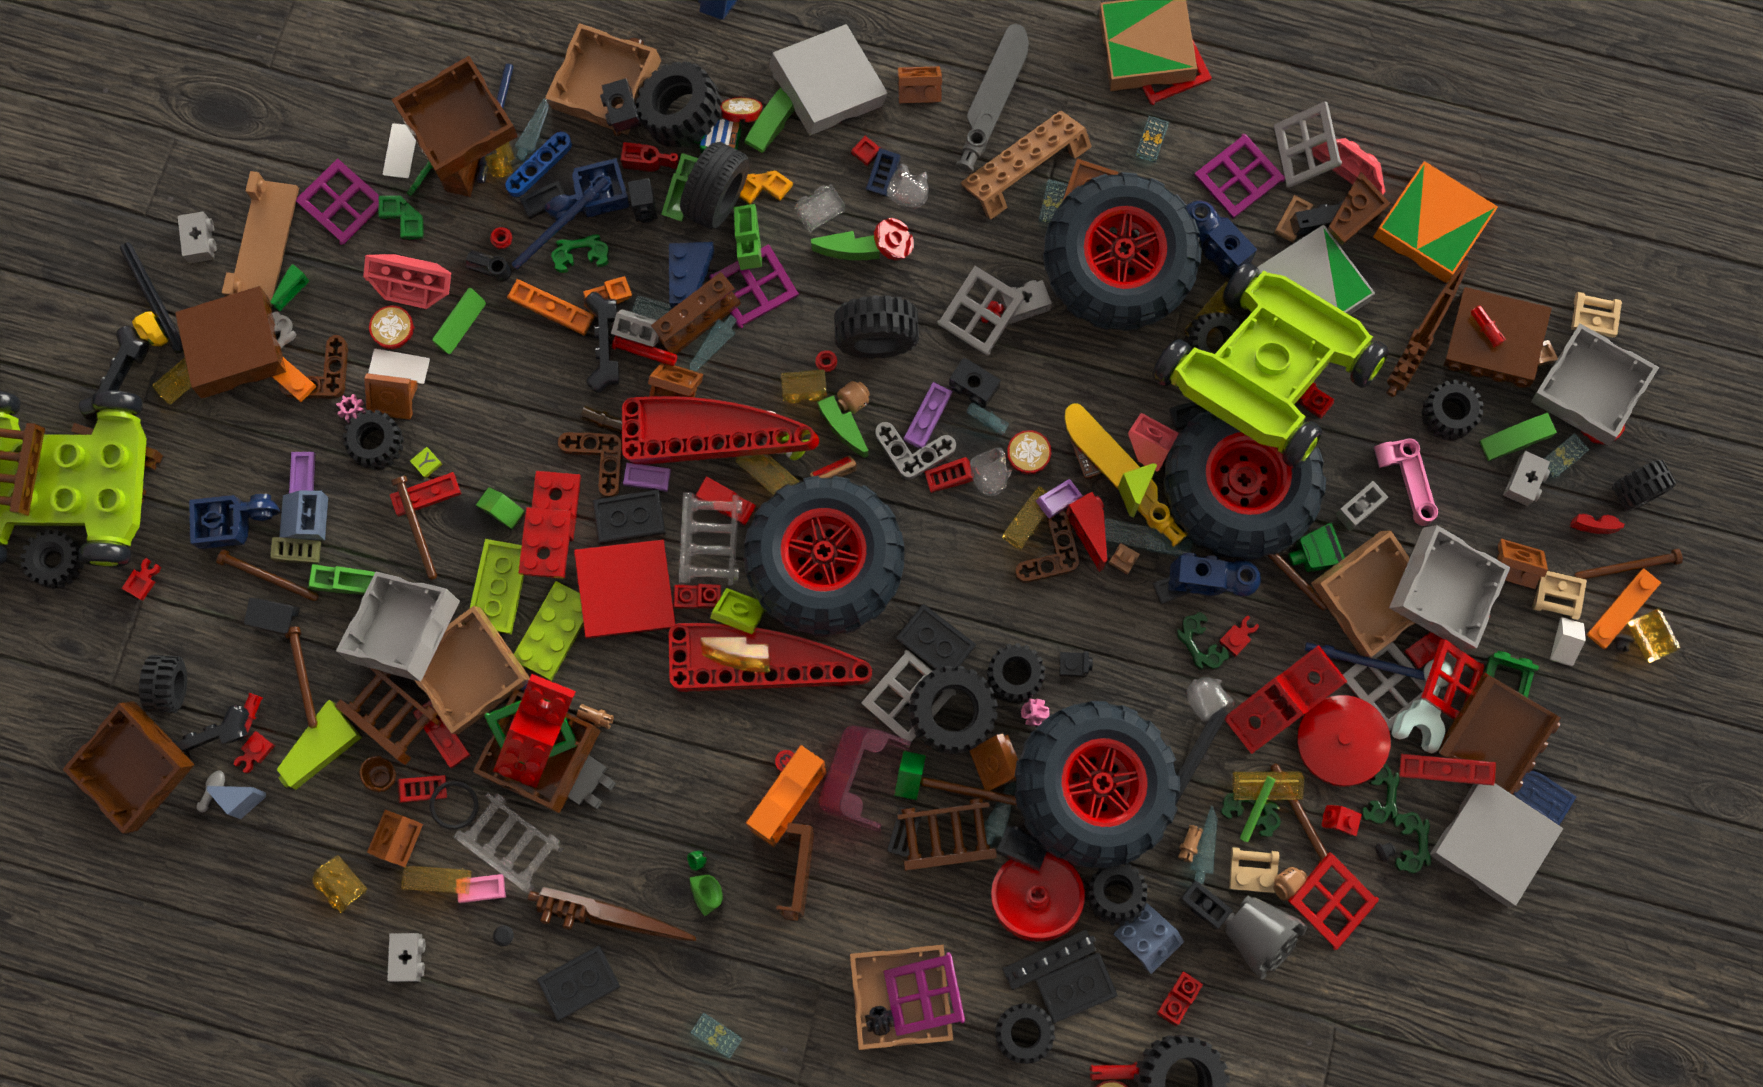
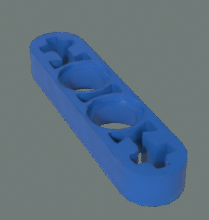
[505,132,572,197]

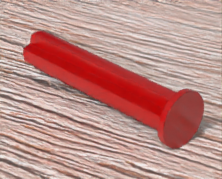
[612,335,677,366]

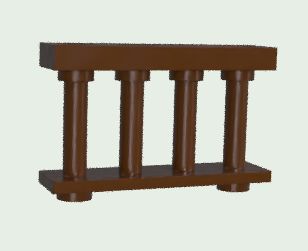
[651,272,741,354]
[0,423,45,516]
[335,667,442,765]
[897,798,997,870]

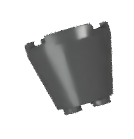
[1224,896,1307,980]

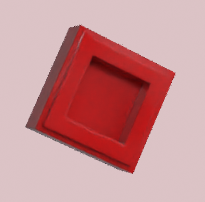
[851,136,880,166]

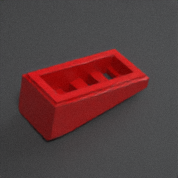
[924,457,975,493]
[397,775,447,803]

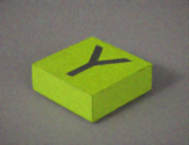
[410,447,442,479]

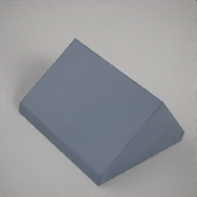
[207,786,266,819]

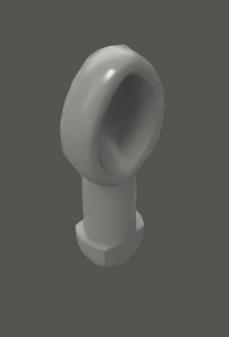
[197,770,225,812]

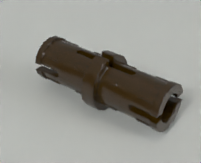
[580,406,622,434]

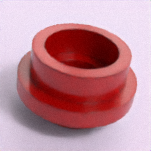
[490,227,512,249]
[816,350,837,372]

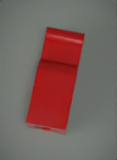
[621,142,679,172]
[694,476,756,525]

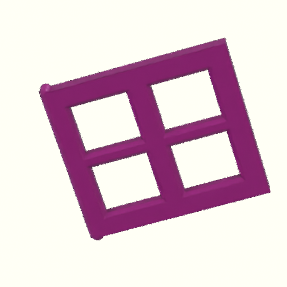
[1194,134,1285,219]
[296,158,379,245]
[709,244,799,328]
[884,952,965,1036]

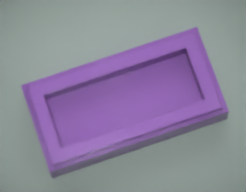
[289,452,316,493]
[623,463,671,492]
[1036,479,1083,518]

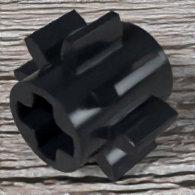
[865,1006,895,1036]

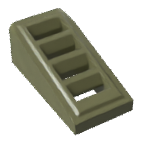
[270,537,321,563]

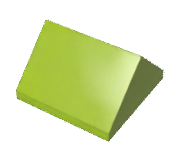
[1118,463,1157,517]

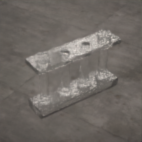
[679,492,743,585]
[453,792,563,894]

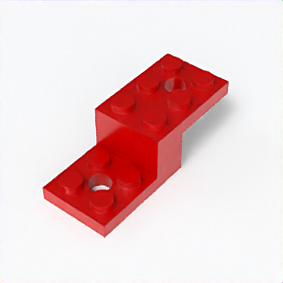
[518,471,581,579]
[1225,645,1347,754]
[493,674,576,788]

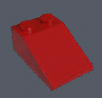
[1066,492,1107,572]

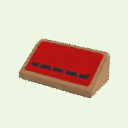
[810,456,856,478]

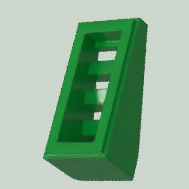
[270,264,309,311]

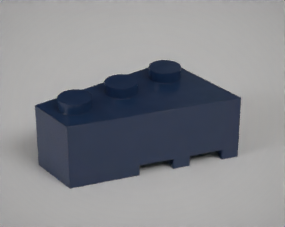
[669,242,715,309]

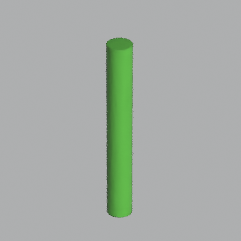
[1240,776,1276,842]

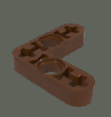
[279,335,348,399]
[558,432,622,498]
[1015,510,1079,583]

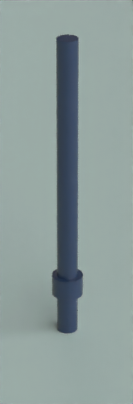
[476,64,514,183]
[511,176,610,269]
[1304,642,1426,681]

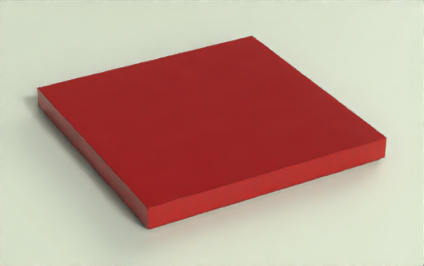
[574,540,675,639]

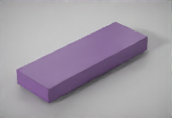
[903,382,953,449]

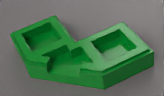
[379,196,423,239]

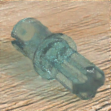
[967,403,1010,435]

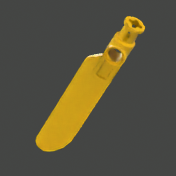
[1065,404,1188,547]

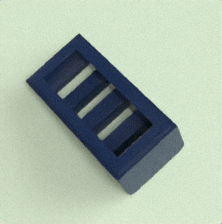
[866,148,901,196]

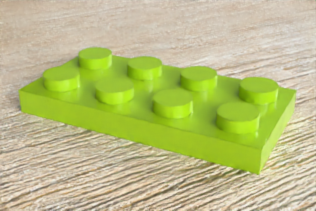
[470,539,524,635]
[514,581,583,681]

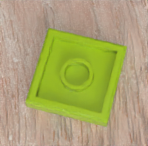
[710,588,765,634]

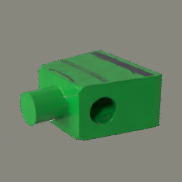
[1288,523,1345,572]

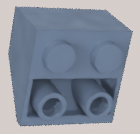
[280,490,328,540]

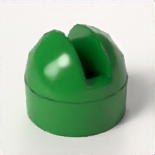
[687,850,707,871]

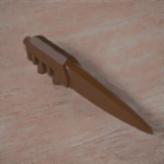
[1387,260,1469,397]
[528,887,696,941]

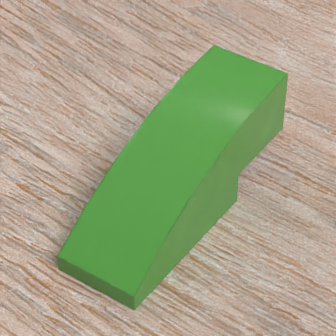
[744,87,795,153]
[661,153,698,221]
[734,204,762,270]
[811,231,880,260]
[817,395,868,458]
[1479,413,1557,461]
[308,564,375,595]

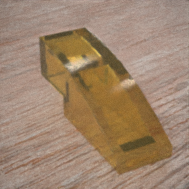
[1002,486,1048,550]
[701,637,770,672]
[401,866,472,895]

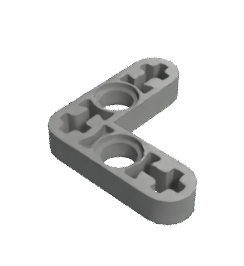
[875,422,956,480]

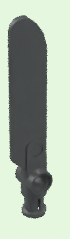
[955,24,1029,174]

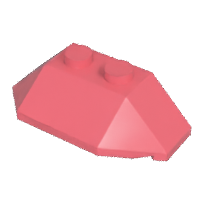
[1311,138,1385,195]
[363,254,451,309]

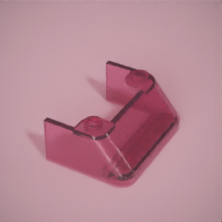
[819,725,911,832]

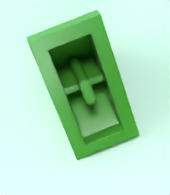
[476,487,525,530]

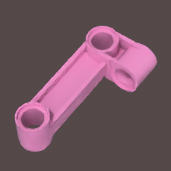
[1374,439,1438,526]

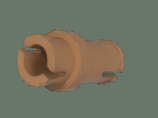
[577,704,614,729]
[1178,825,1203,863]

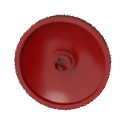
[1297,695,1391,787]
[991,852,1085,942]

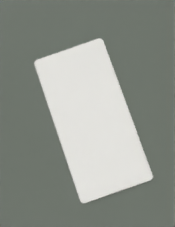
[383,123,416,178]
[368,349,430,384]

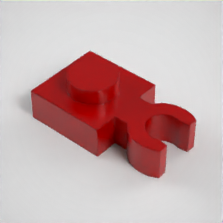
[122,558,161,601]
[1219,616,1259,657]
[234,731,275,774]

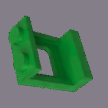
[1485,651,1539,698]

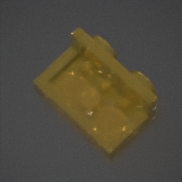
[485,142,515,177]
[781,370,827,403]
[1627,608,1681,663]
[312,855,367,913]

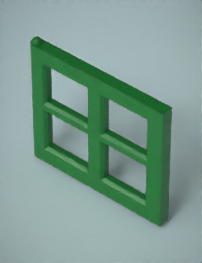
[406,161,432,197]
[484,699,577,764]

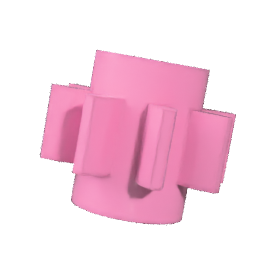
[336,394,365,423]
[1021,698,1049,726]

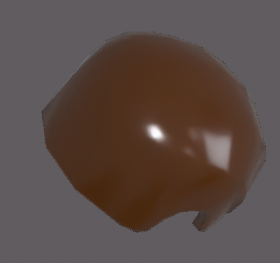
[359,755,397,793]

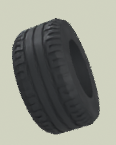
[680,142,750,229]

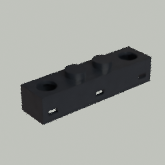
[1290,200,1382,236]

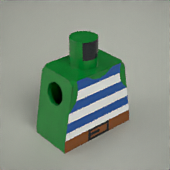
[692,120,741,154]

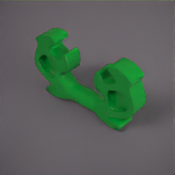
[551,234,609,273]

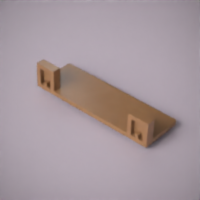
[961,111,1092,220]
[222,171,299,307]

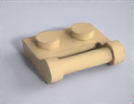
[1571,292,1622,338]
[1533,571,1587,620]
[1229,847,1279,894]

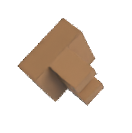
[1109,543,1140,575]

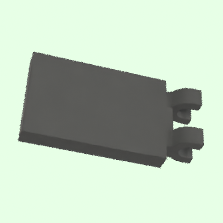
[568,755,616,809]

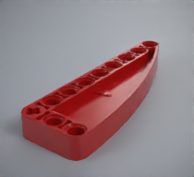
[622,396,819,465]
[669,623,872,692]

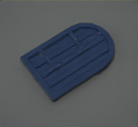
[1513,771,1576,825]

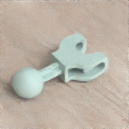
[1392,659,1453,754]

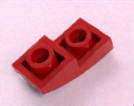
[1297,382,1334,419]
[1570,514,1624,534]
[673,584,721,609]
[1156,971,1203,1027]

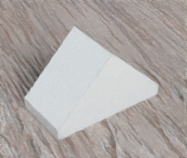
[1550,617,1585,666]

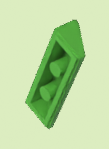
[433,288,486,354]

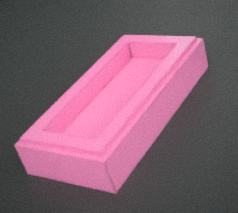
[457,874,506,903]

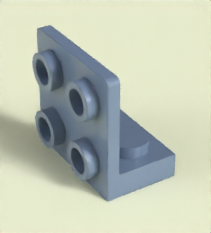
[1114,903,1184,974]

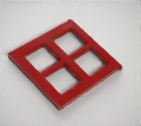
[1142,39,1212,105]
[1421,639,1485,720]
[1288,852,1379,950]

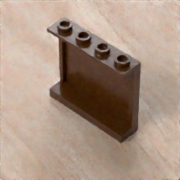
[1443,287,1552,388]
[1437,672,1561,795]
[776,823,814,921]

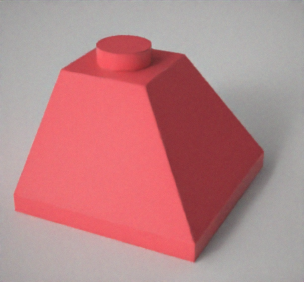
[1128,413,1179,472]

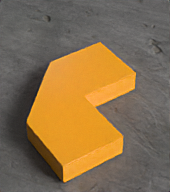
[739,170,793,205]

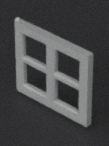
[1274,101,1342,188]
[937,266,1025,355]
[1343,642,1426,731]
[861,650,956,745]

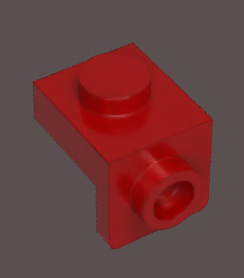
[1321,805,1362,836]

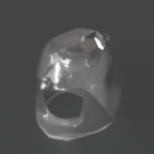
[887,163,929,208]
[970,448,1012,496]
[1186,677,1236,722]

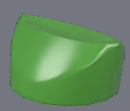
[690,875,723,916]

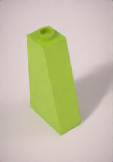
[277,700,362,789]

